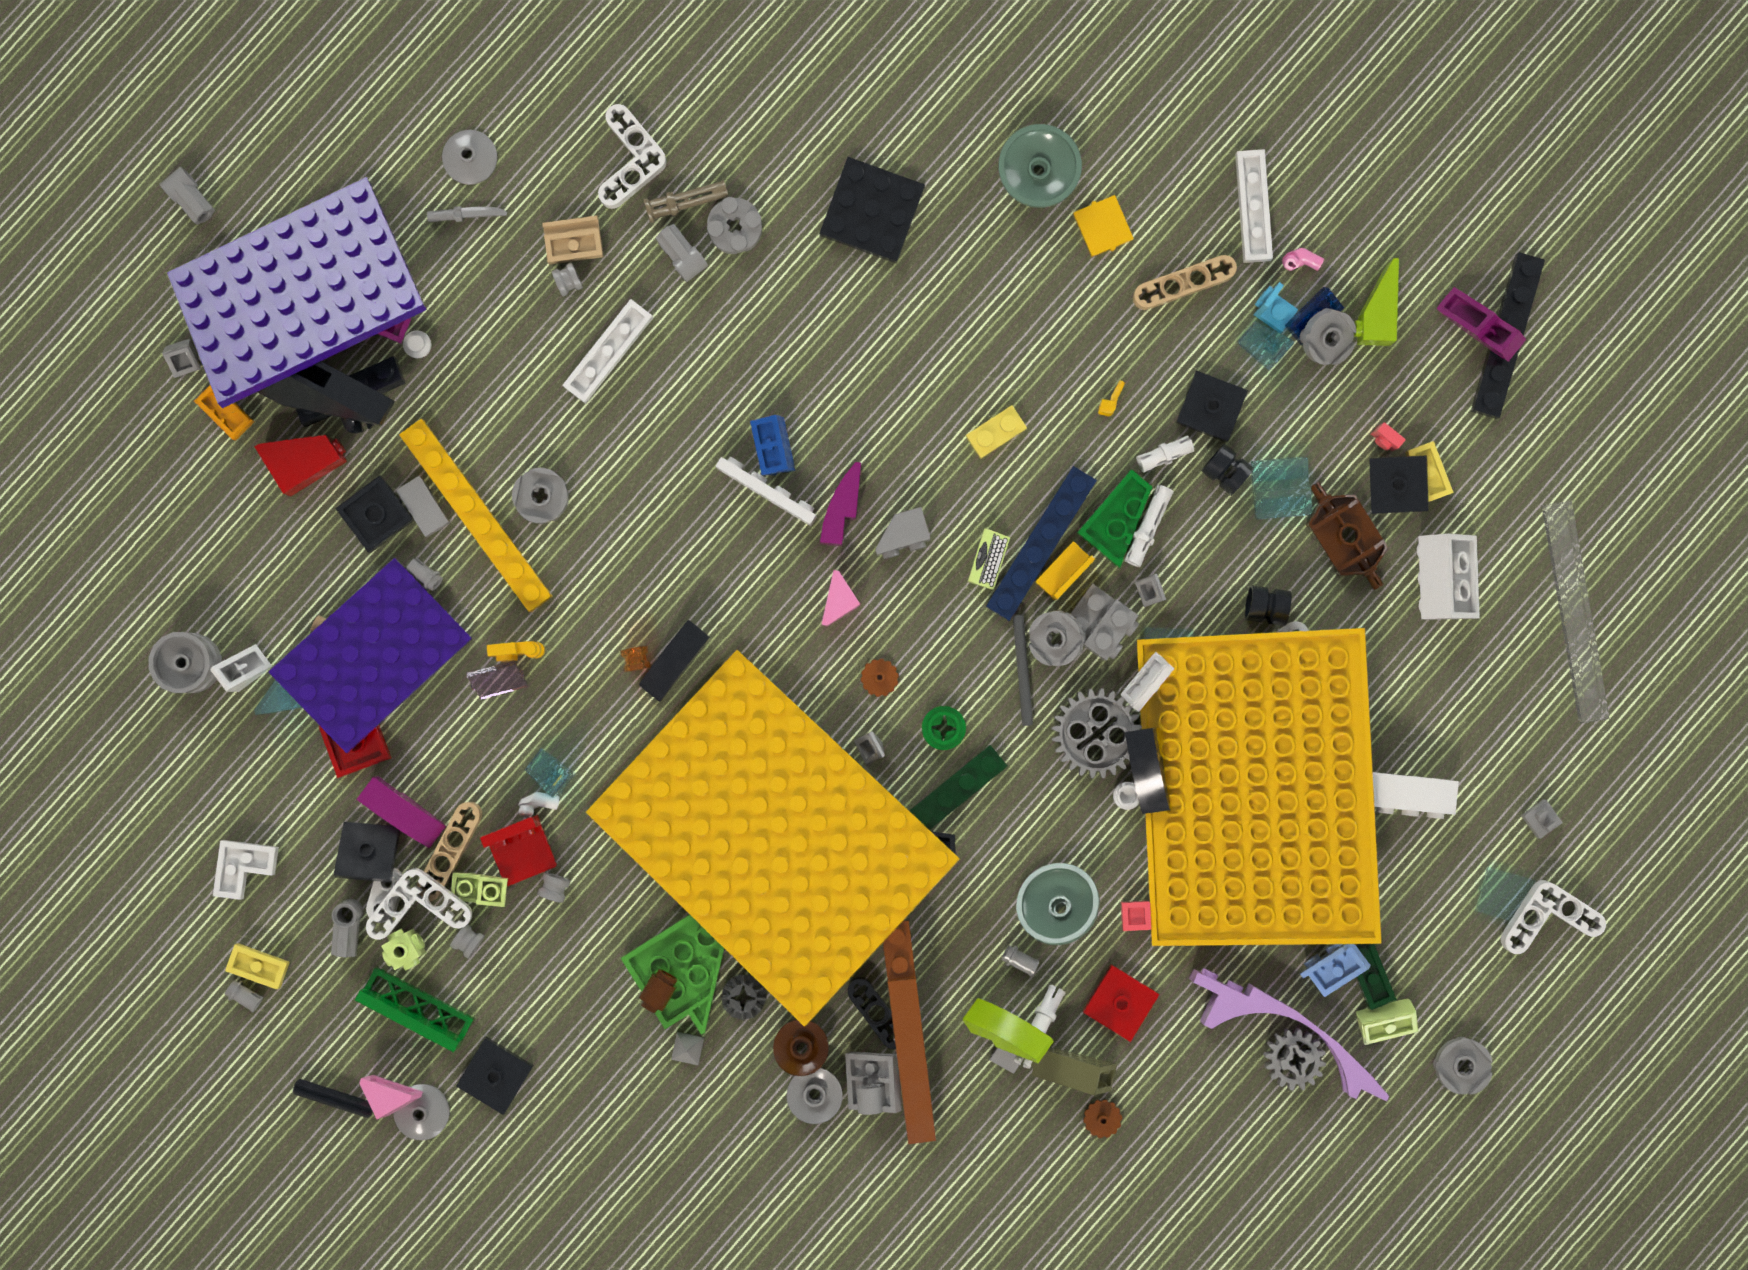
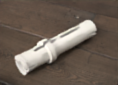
[1124,485,1174,567]
[1014,985,1065,1069]

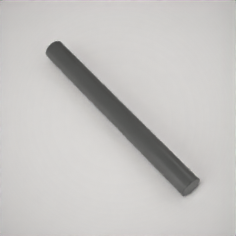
[1013,615,1033,726]

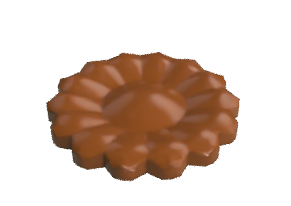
[861,659,899,697]
[1083,1099,1122,1138]

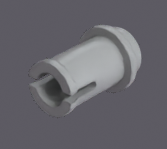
[406,557,443,591]
[1001,945,1039,976]
[225,980,263,1013]

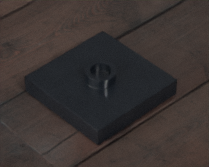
[1176,371,1248,443]
[1369,455,1429,514]
[335,475,414,553]
[334,822,400,882]
[456,1037,534,1115]

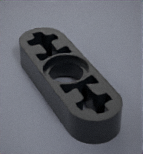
[848,977,896,1049]

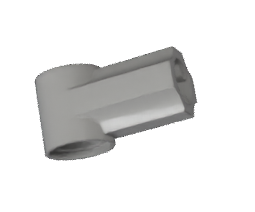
[159,166,215,225]
[656,224,708,283]
[331,899,363,957]

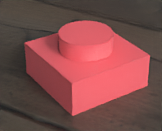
[1371,422,1406,451]
[1121,901,1151,931]

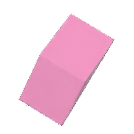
[822,570,860,626]
[359,1075,423,1119]

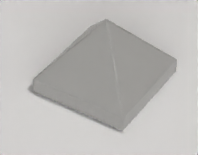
[1135,574,1166,607]
[854,731,885,765]
[671,1032,704,1065]

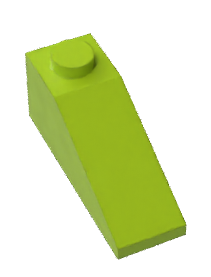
[1354,258,1399,346]

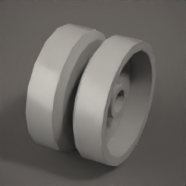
[149,632,222,693]

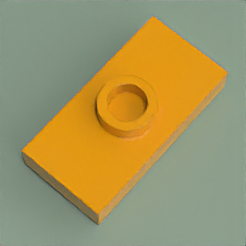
[194,385,255,441]

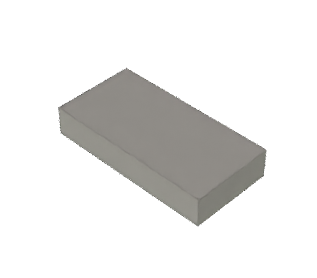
[396,476,450,537]

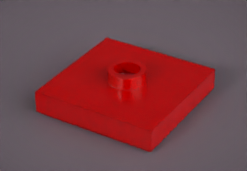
[1082,964,1160,1042]

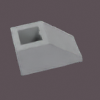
[875,507,930,559]

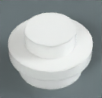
[403,330,431,359]
[1113,782,1139,810]

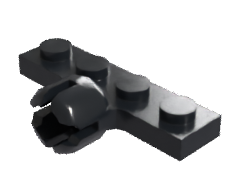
[296,356,406,434]

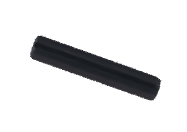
[293,1079,373,1118]

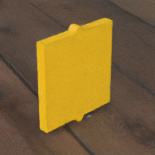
[1073,195,1134,257]

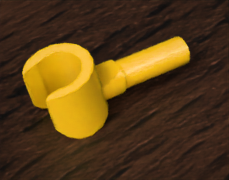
[1098,380,1125,417]

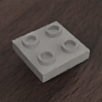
[845,1051,902,1115]

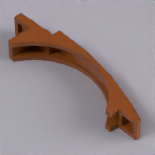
[883,920,936,1144]

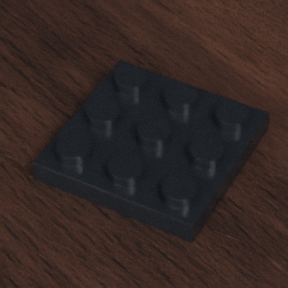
[819,157,925,264]

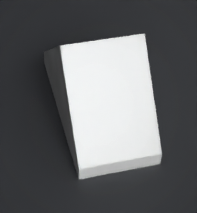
[210,644,272,692]

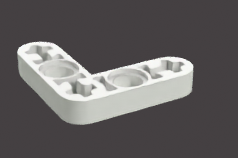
[598,104,667,209]
[366,868,473,940]
[1501,880,1606,954]

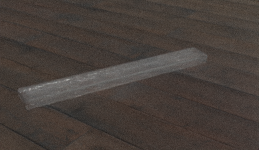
[1541,501,1610,723]

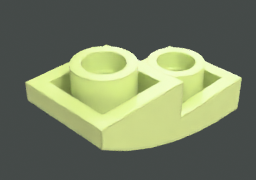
[450,871,508,907]

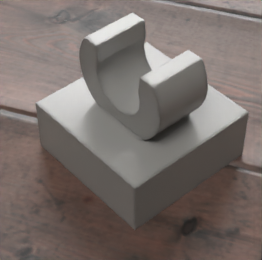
[1521,799,1563,839]

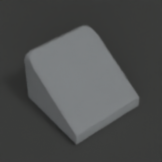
[162,339,201,378]
[989,1047,1024,1074]

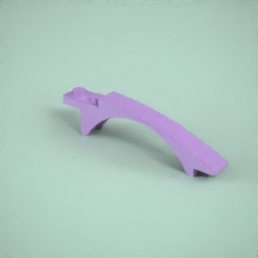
[1189,968,1389,1101]

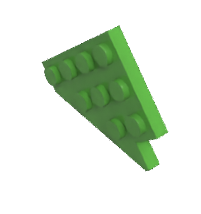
[621,914,724,1035]

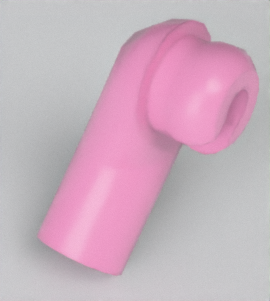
[1282,248,1324,271]

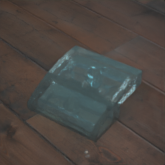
[1251,457,1312,519]

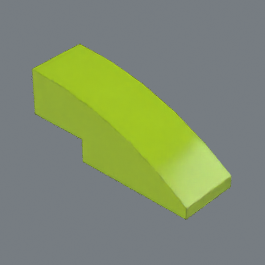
[962,998,1054,1064]

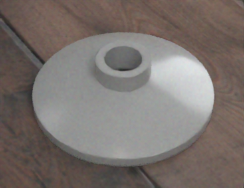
[442,130,497,185]
[787,1068,843,1124]
[393,1084,450,1140]

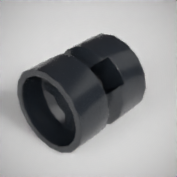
[1201,443,1254,496]
[1245,585,1292,626]

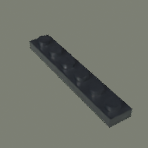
[1470,252,1545,419]

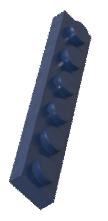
[986,466,1097,621]

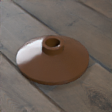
[773,1020,829,1076]

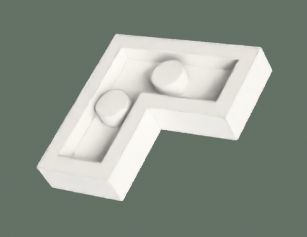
[213,840,279,900]

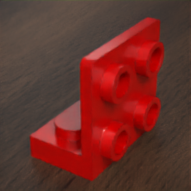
[480,815,557,887]

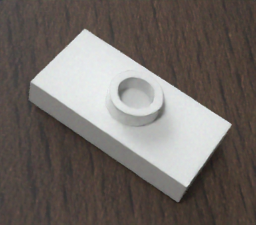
[1120,652,1174,712]

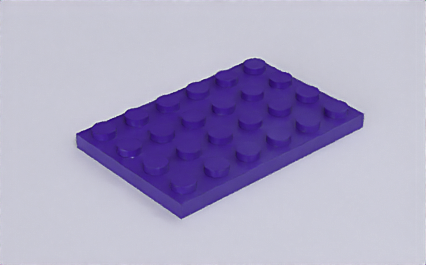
[268,558,472,754]

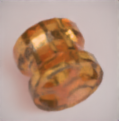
[620,646,651,673]

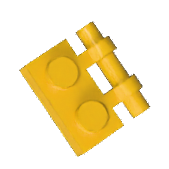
[487,641,545,662]

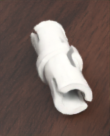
[1136,435,1194,473]

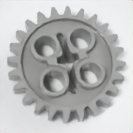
[1051,688,1142,778]

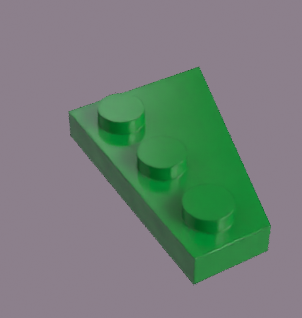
[1077,469,1152,569]

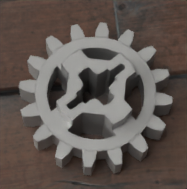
[1263,1028,1326,1091]

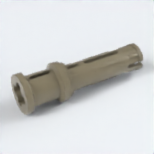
[643,180,729,223]

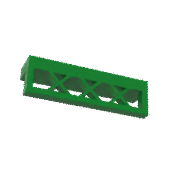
[355,967,475,1053]

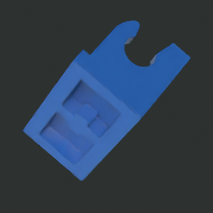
[750,415,796,476]

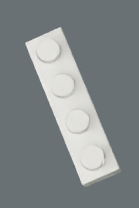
[1235,149,1273,263]
[562,299,654,404]
[716,457,817,526]

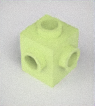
[382,928,427,971]

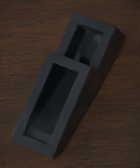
[639,620,711,702]
[1125,727,1170,814]

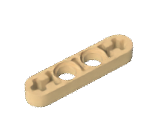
[1133,255,1237,310]
[417,802,482,901]

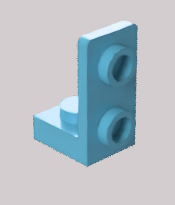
[1254,282,1298,334]

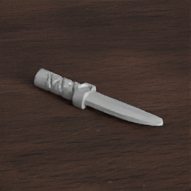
[427,206,507,222]

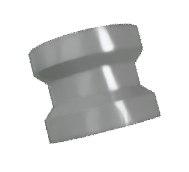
[551,262,583,296]
[537,872,571,903]
[450,924,485,959]

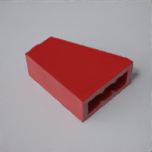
[254,435,347,496]

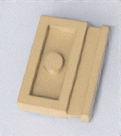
[542,216,604,265]

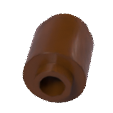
[639,969,678,1013]

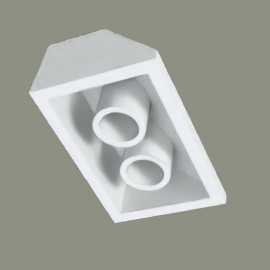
[1417,534,1480,620]

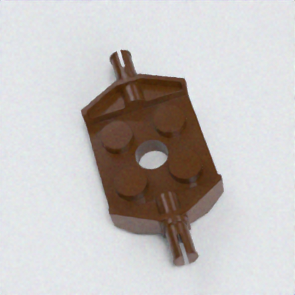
[1306,481,1388,590]

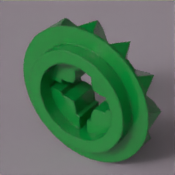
[922,706,966,750]

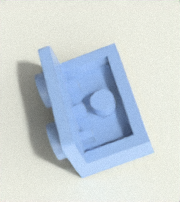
[1300,944,1371,997]

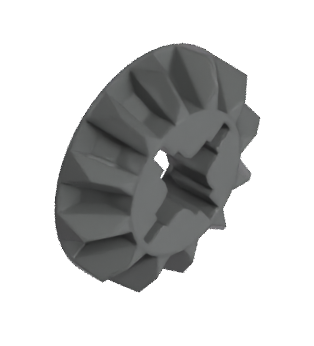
[721,975,766,1020]

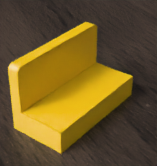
[1035,541,1095,601]

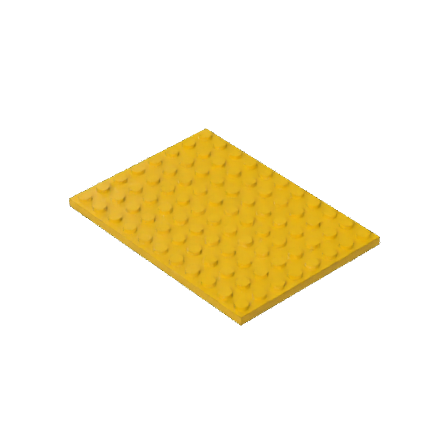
[1137,628,1382,946]
[586,650,960,1026]

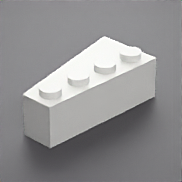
[1373,772,1459,819]

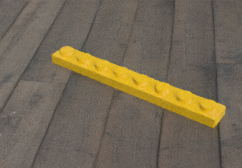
[399,419,553,613]

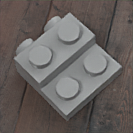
[1070,583,1139,661]

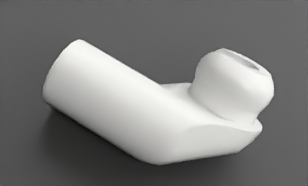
[518,792,560,817]

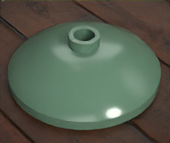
[998,124,1082,208]
[1016,863,1100,945]

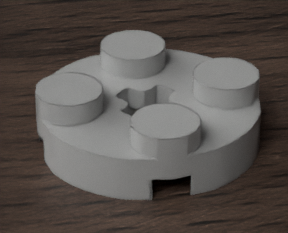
[707,197,762,254]
[1300,308,1356,365]
[512,468,569,524]
[1029,610,1086,666]
[1433,1037,1493,1095]

